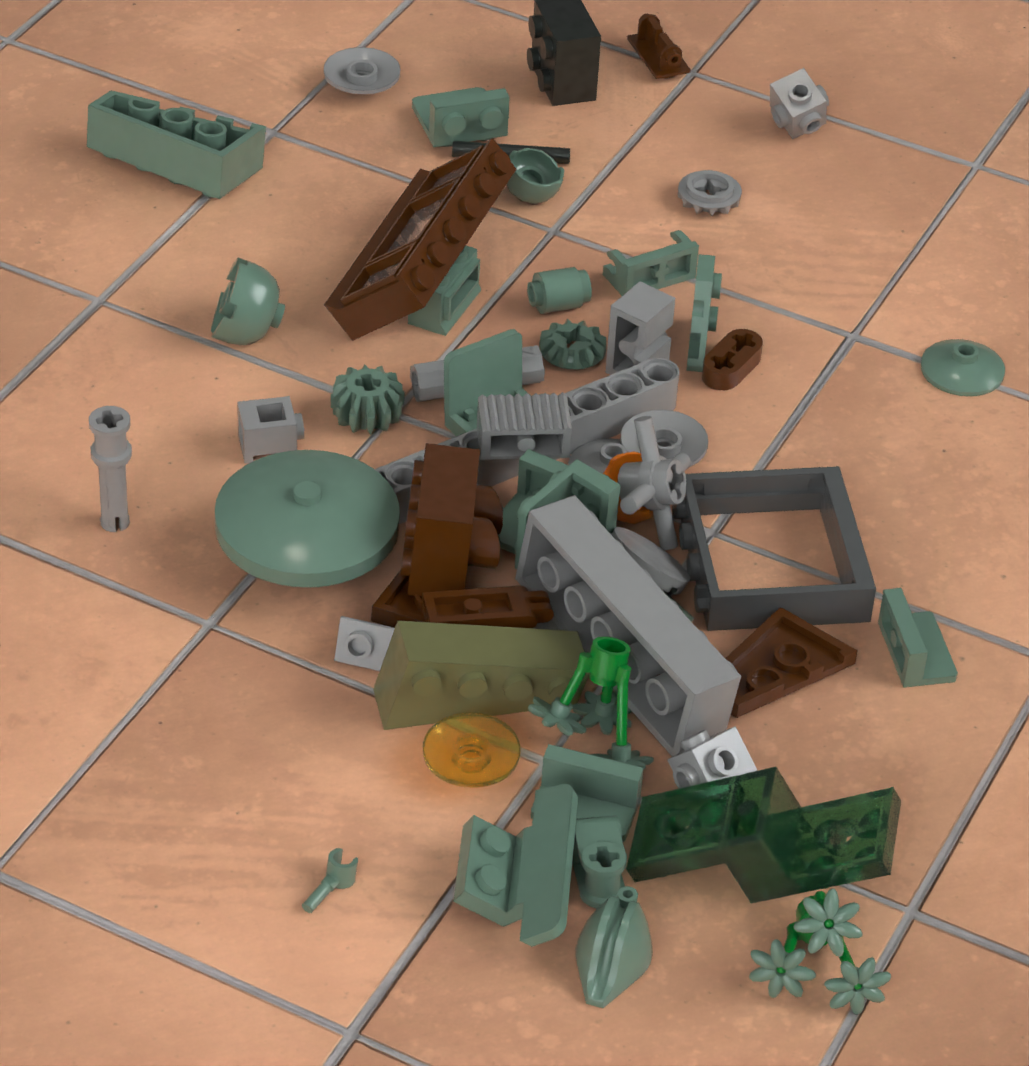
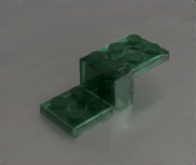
[626,767,901,903]

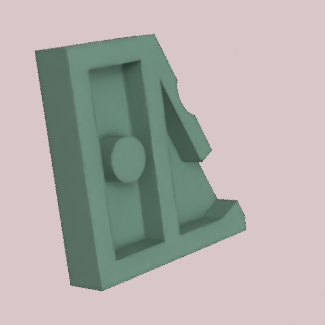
[686,254,722,372]

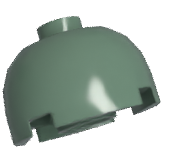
[211,257,285,345]

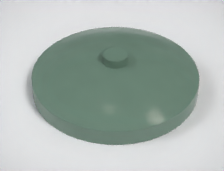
[215,450,400,587]

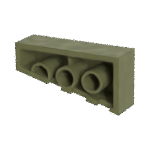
[373,621,590,730]

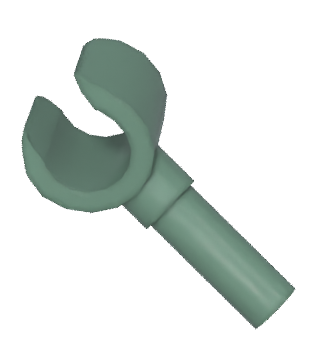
[302,848,358,913]

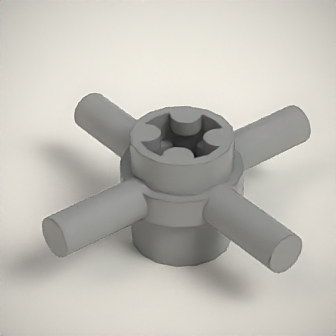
[618,416,691,550]

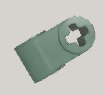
[572,815,627,909]

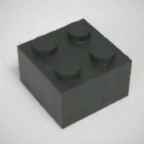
[527,0,601,106]

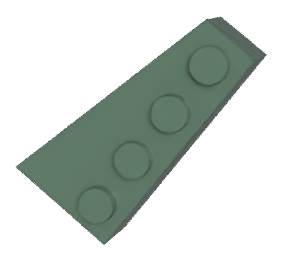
[87,90,266,199]

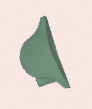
[575,886,653,1008]

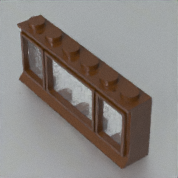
[324,138,516,341]

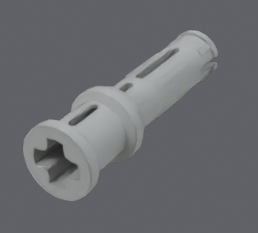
[89,406,132,532]

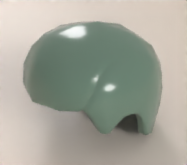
[506,148,564,204]

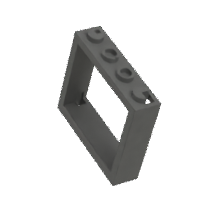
[672,466,876,631]

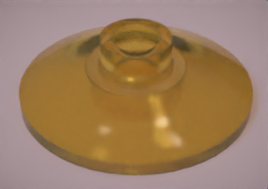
[423,713,521,788]

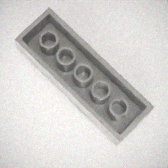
[515,495,741,756]

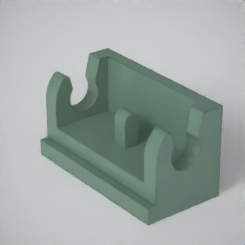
[603,230,699,296]

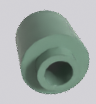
[527,267,592,314]

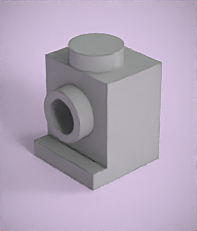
[237,396,304,464]

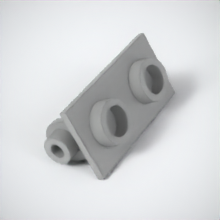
[334,616,395,671]

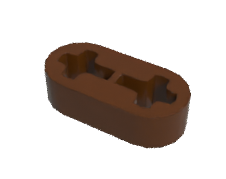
[702,329,763,391]

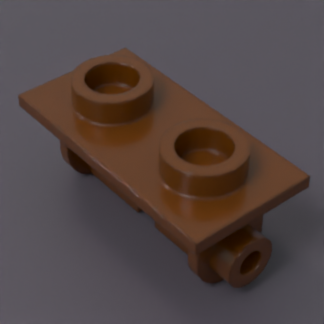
[627,13,691,79]

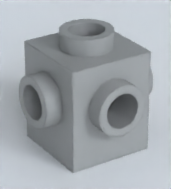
[770,68,829,139]
[667,726,757,804]

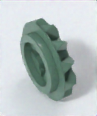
[539,319,606,369]

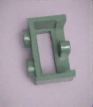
[408,246,481,336]

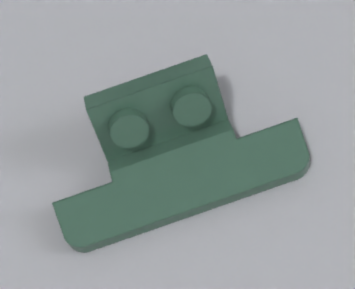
[453,784,578,947]

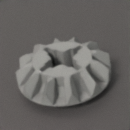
[678,170,742,216]

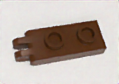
[422,586,554,628]

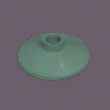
[921,339,1005,396]

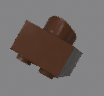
[400,443,504,597]

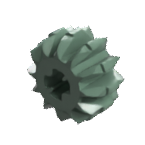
[331,364,405,435]

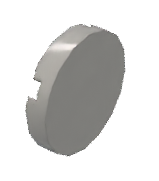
[611,527,690,595]

